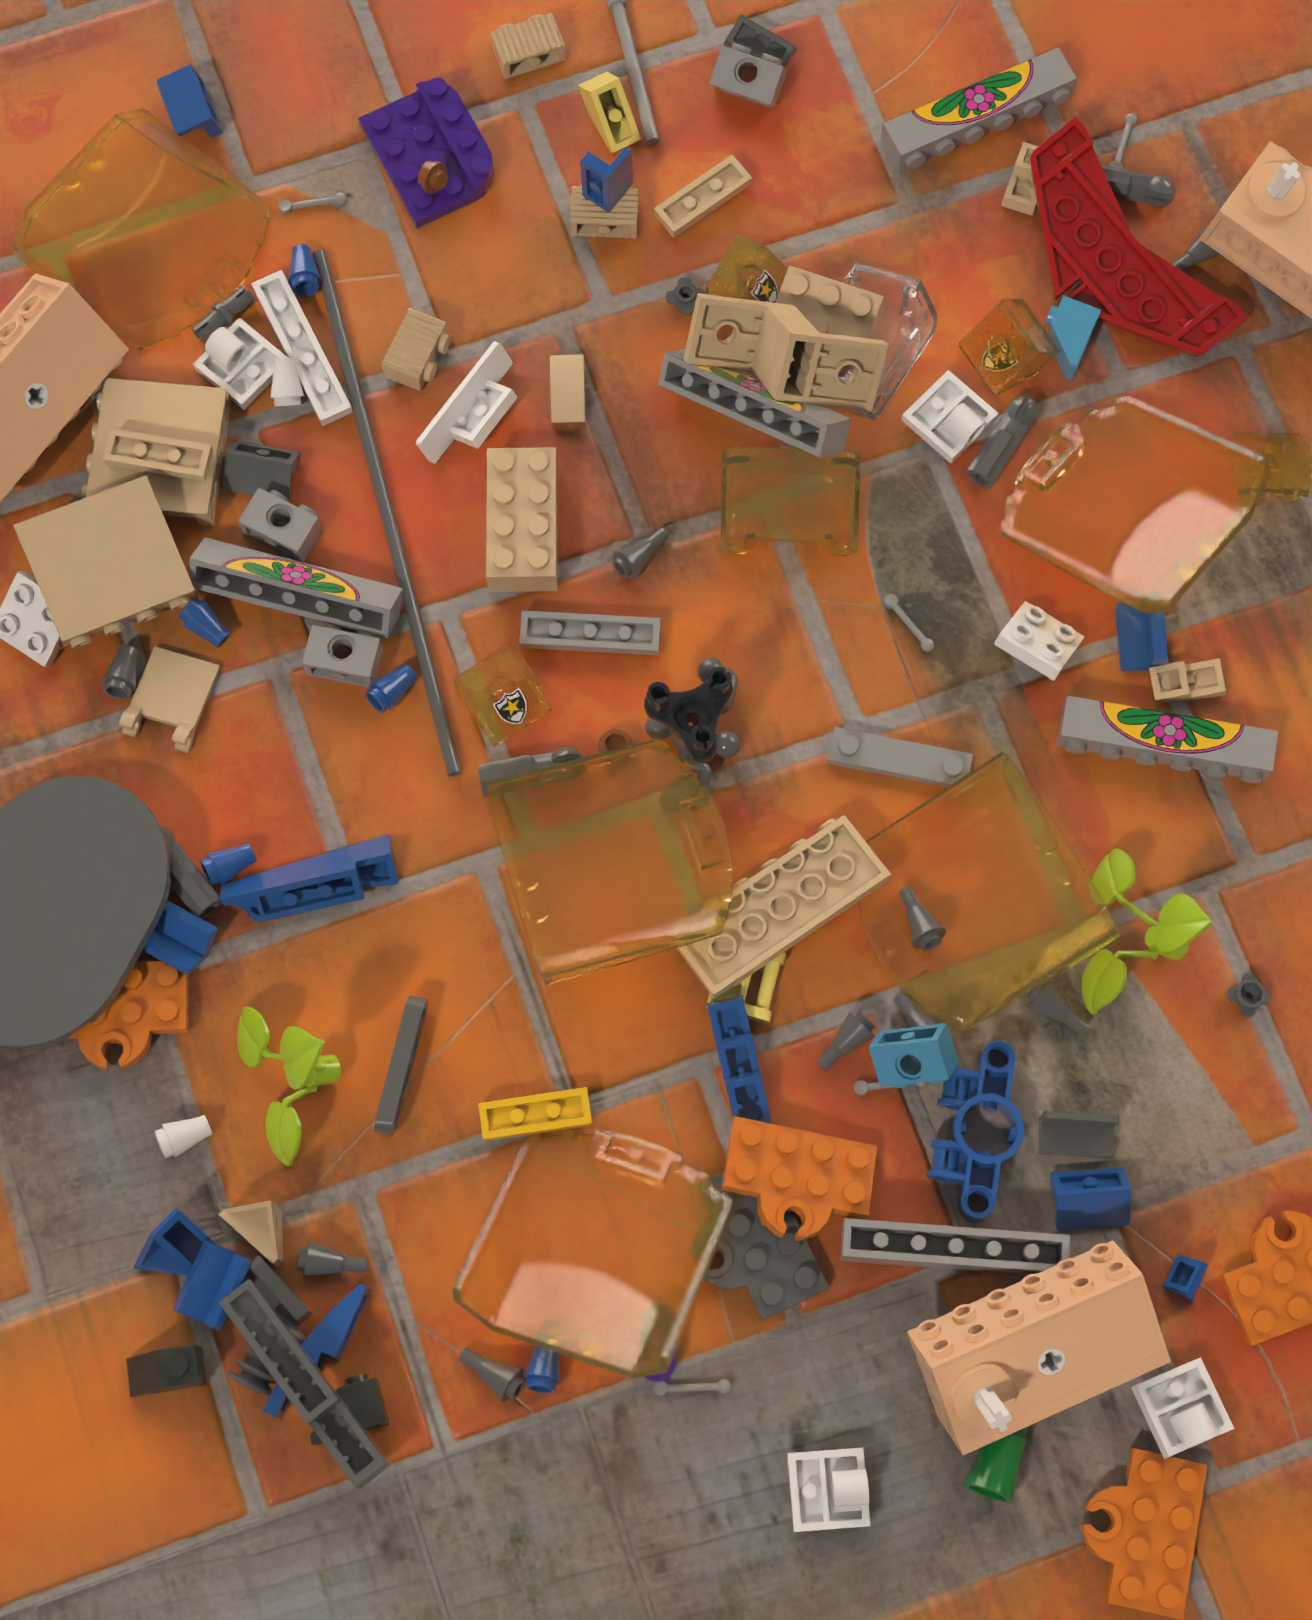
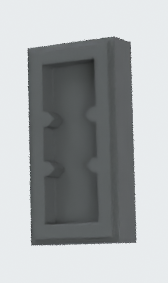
[724,15,797,68]

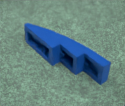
[707,995,772,1124]
[262,1284,371,1419]

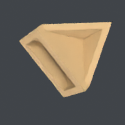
[219,1200,283,1268]

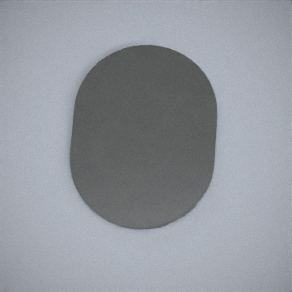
[0,776,171,1050]

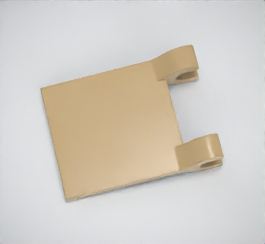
[119,646,221,753]

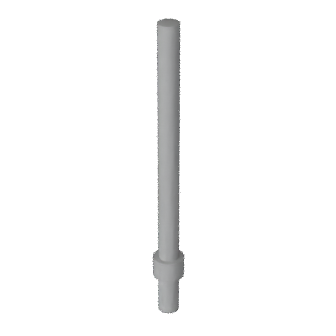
[606,0,659,145]

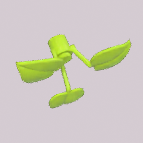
[1082,848,1213,1016]
[237,1006,341,1167]

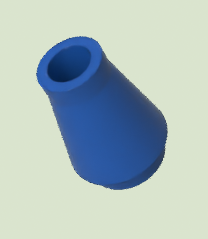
[288,244,321,296]
[178,598,231,648]
[365,664,417,713]
[200,843,256,886]
[523,1334,561,1393]

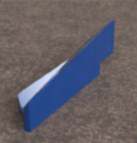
[220,835,399,923]

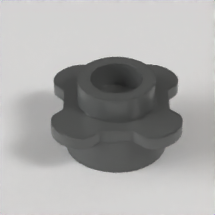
[666,277,706,315]
[1227,974,1271,1017]

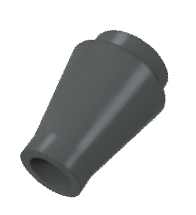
[102,645,139,700]

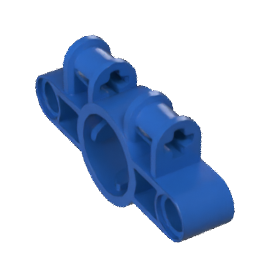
[926,1040,1024,1223]

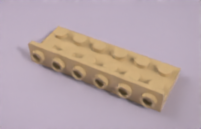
[668,815,891,1000]

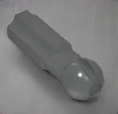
[1101,164,1176,208]
[966,396,1039,488]
[477,746,584,797]
[160,825,222,919]

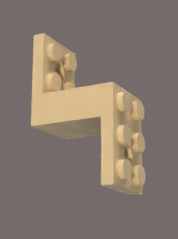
[683,293,888,411]

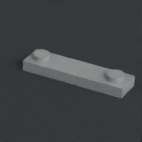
[519,611,661,655]
[827,726,973,791]

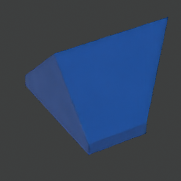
[133,1207,217,1276]

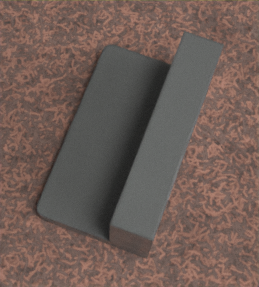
[223,440,301,501]
[1038,1111,1119,1159]
[242,1255,313,1327]

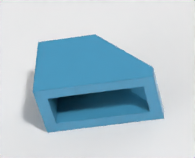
[1045,295,1101,381]

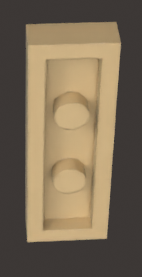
[653,155,752,238]
[102,428,214,482]

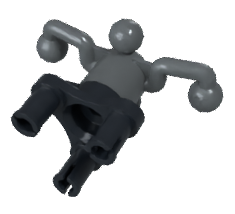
[644,658,740,814]

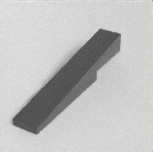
[219,1279,391,1489]

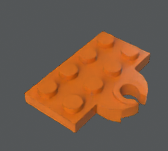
[68,961,189,1071]
[721,1116,877,1241]
[1220,1211,1312,1346]
[1080,1448,1208,1620]

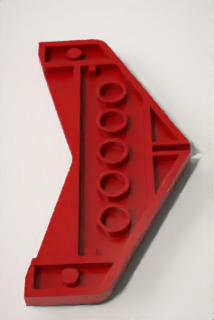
[1030,116,1248,357]

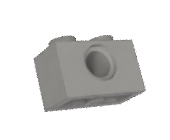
[709,43,787,109]
[238,488,323,562]
[302,623,383,688]

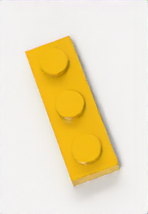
[478,1087,593,1142]

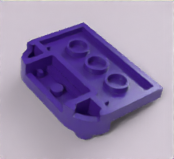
[358,78,494,228]

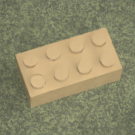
[486,447,558,592]

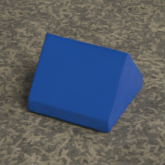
[1162,1254,1208,1303]

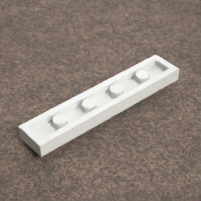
[251,270,353,426]

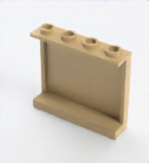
[81,378,232,527]
[13,475,195,649]

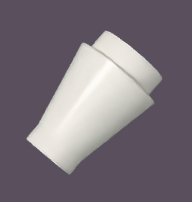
[270,357,304,406]
[154,1115,212,1158]

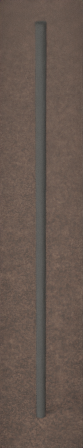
[313,250,462,776]

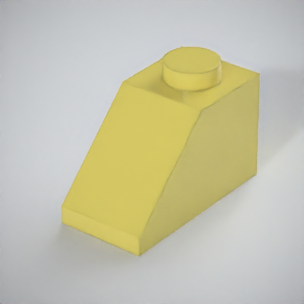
[578,72,642,153]

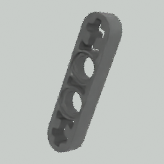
[374,995,428,1136]

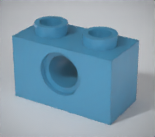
[869,1023,958,1088]

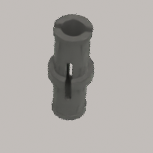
[191,284,255,344]

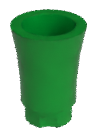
[962,1426,1029,1504]

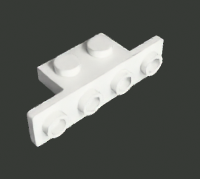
[416,341,518,464]

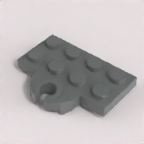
[692,1172,829,1321]

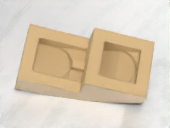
[1001,142,1038,216]
[550,354,585,423]
[1149,658,1227,702]

